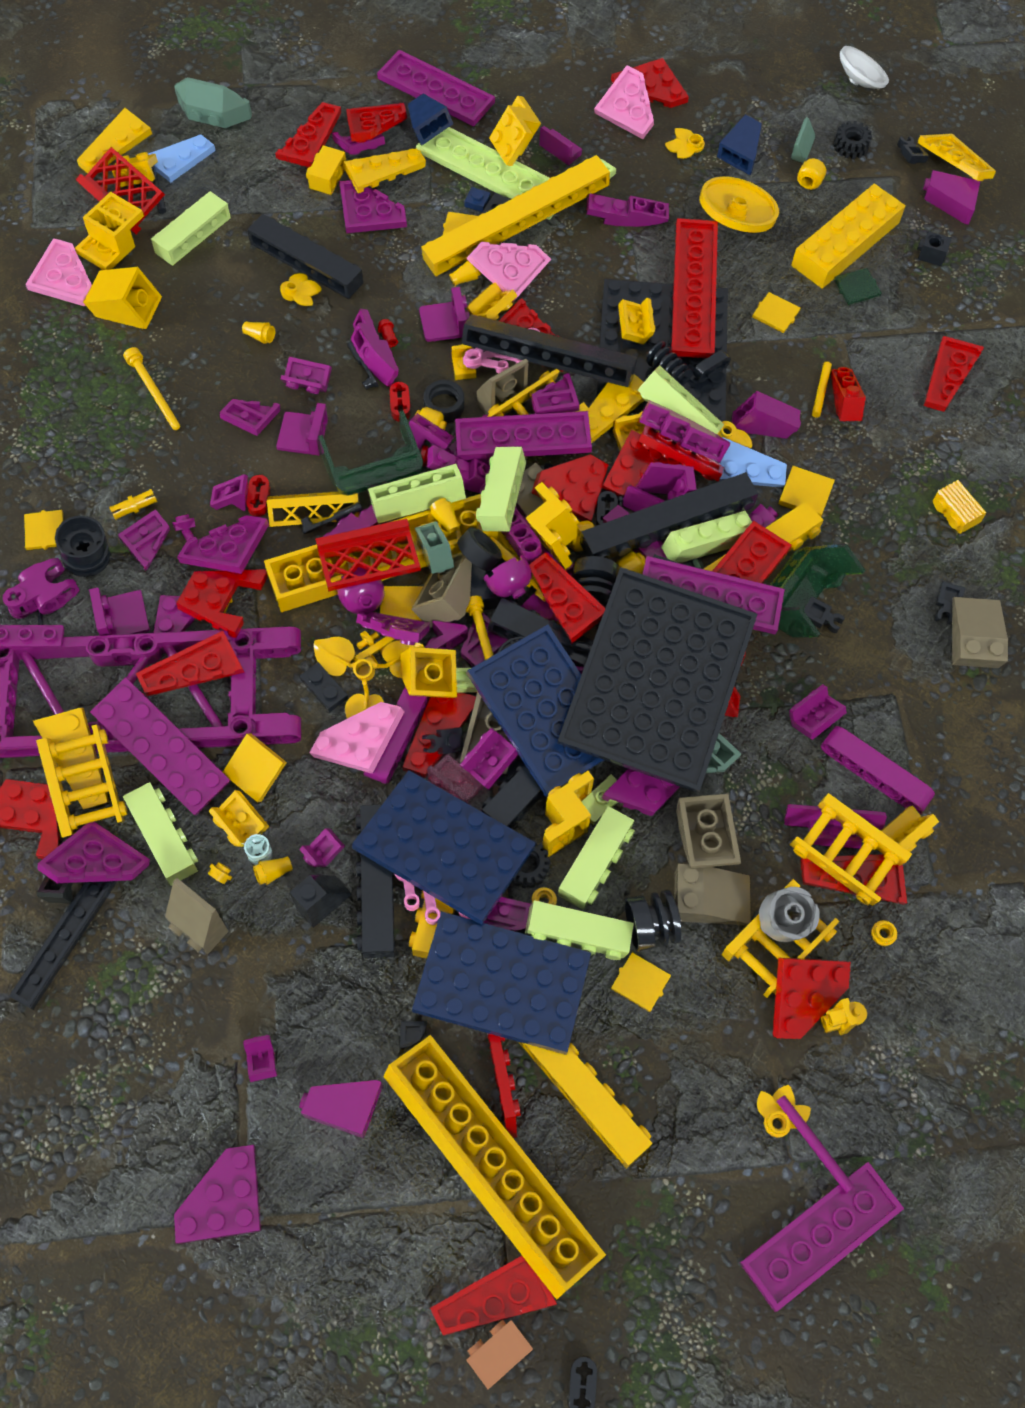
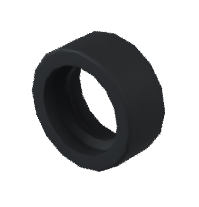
[424,380,464,423]
[457,527,502,571]

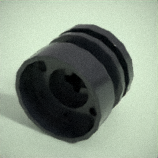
[55,515,111,577]
[572,556,620,608]
[625,890,682,952]

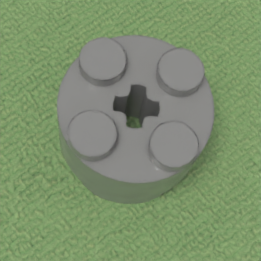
[759,887,820,942]

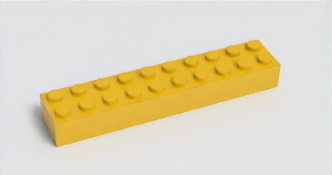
[264,494,498,612]
[383,1035,606,1300]

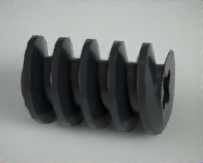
[646,341,693,386]

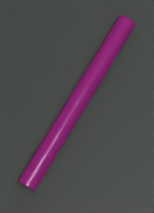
[776,1095,855,1193]

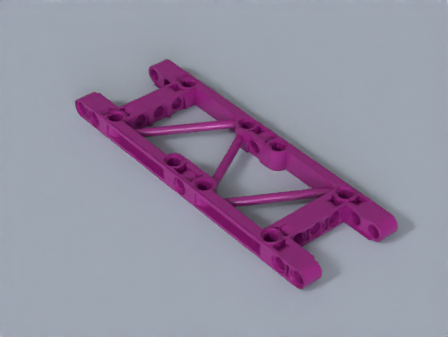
[0,627,301,758]

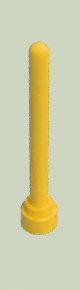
[123,347,180,430]
[466,596,494,660]

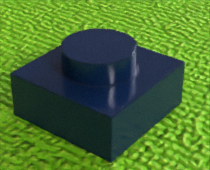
[464,187,490,212]

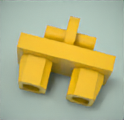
[353,631,395,664]
[820,998,867,1035]

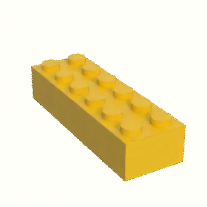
[791,183,906,289]

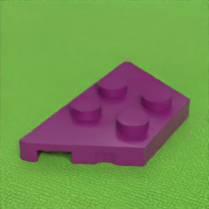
[601,769,680,816]

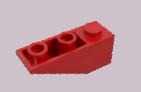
[830,367,866,421]

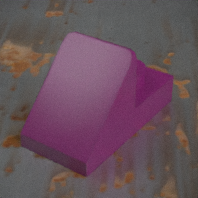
[408,413,454,452]
[210,474,248,511]
[424,621,468,650]

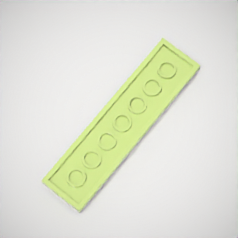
[416,127,553,220]

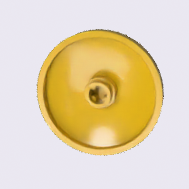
[699,177,779,233]

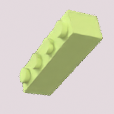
[151,191,231,266]
[638,365,724,434]
[476,447,526,531]
[368,464,466,524]
[661,511,752,563]
[123,782,198,886]
[558,806,635,910]
[525,900,634,960]

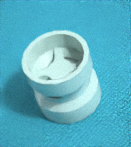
[244,834,273,865]

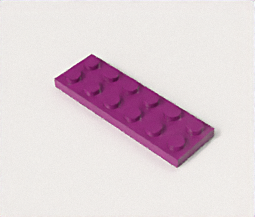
[377,50,495,127]
[455,411,592,460]
[642,556,785,634]
[90,677,231,816]
[740,1162,904,1312]

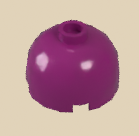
[483,555,532,599]
[337,567,385,614]

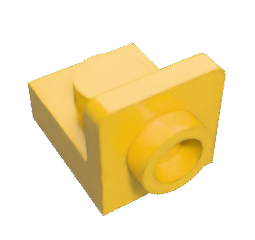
[452,344,476,380]

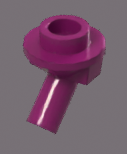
[172,514,195,542]

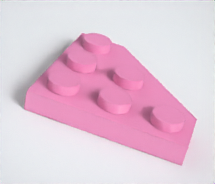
[594,65,654,139]
[26,238,92,306]
[467,242,551,302]
[309,702,404,774]

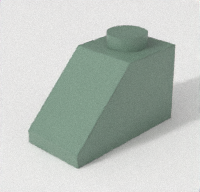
[415,521,454,574]

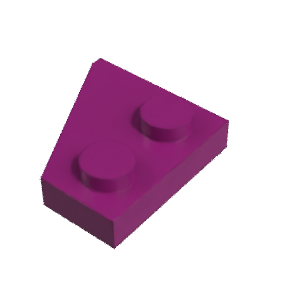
[332,132,385,155]

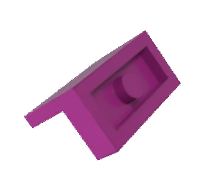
[539,126,582,166]

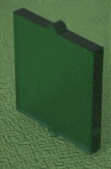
[834,268,882,305]

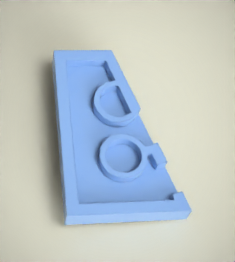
[148,135,215,183]
[718,437,787,488]

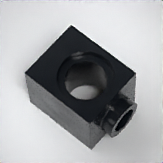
[917,231,952,266]

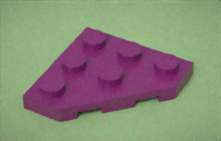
[339,180,407,233]
[177,515,269,574]
[356,612,430,645]
[37,822,150,883]
[174,1145,261,1244]

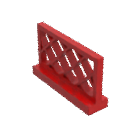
[76,147,165,235]
[316,519,421,592]

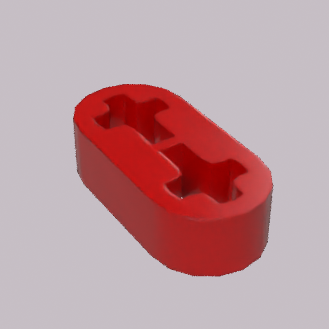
[390,382,411,422]
[246,475,270,517]

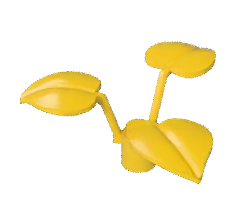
[314,637,425,719]

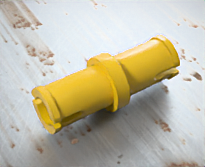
[109,489,157,520]

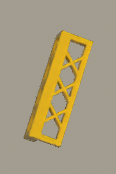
[267,490,360,527]

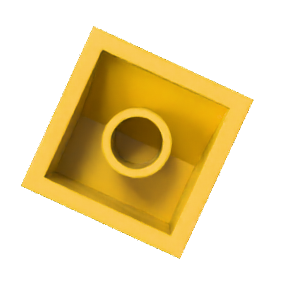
[401,647,457,698]

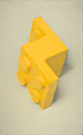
[489,96,541,166]
[75,192,144,270]
[525,482,581,570]
[543,771,594,857]

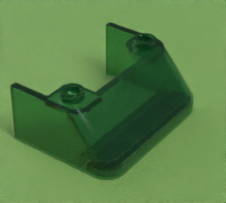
[318,411,423,496]
[770,543,866,637]

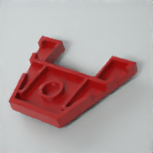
[177,569,268,638]
[0,779,60,859]

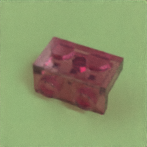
[427,754,483,804]

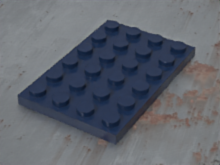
[466,624,604,796]
[352,770,536,925]
[412,911,591,1055]

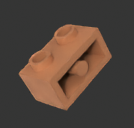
[466,1320,533,1389]

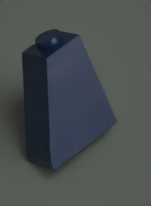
[408,93,453,146]
[717,114,762,175]

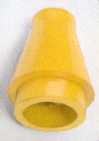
[449,261,482,286]
[242,321,275,344]
[430,498,460,534]
[253,856,293,885]

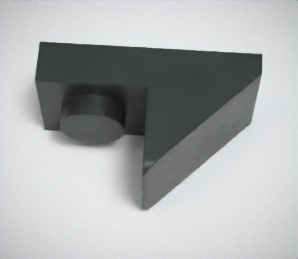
[37,876,73,904]

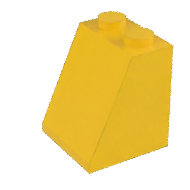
[83,267,162,329]

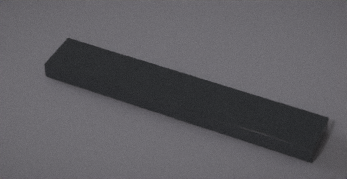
[9,881,118,1010]

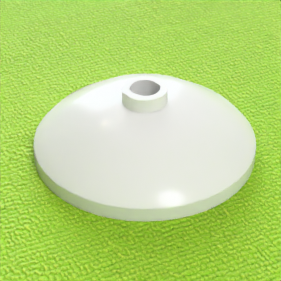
[840,46,889,89]

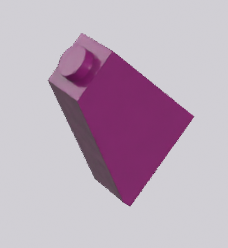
[923,170,980,225]
[731,391,801,438]
[299,1080,383,1138]

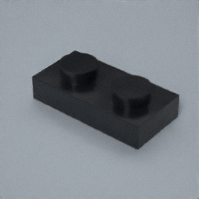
[300,662,348,713]

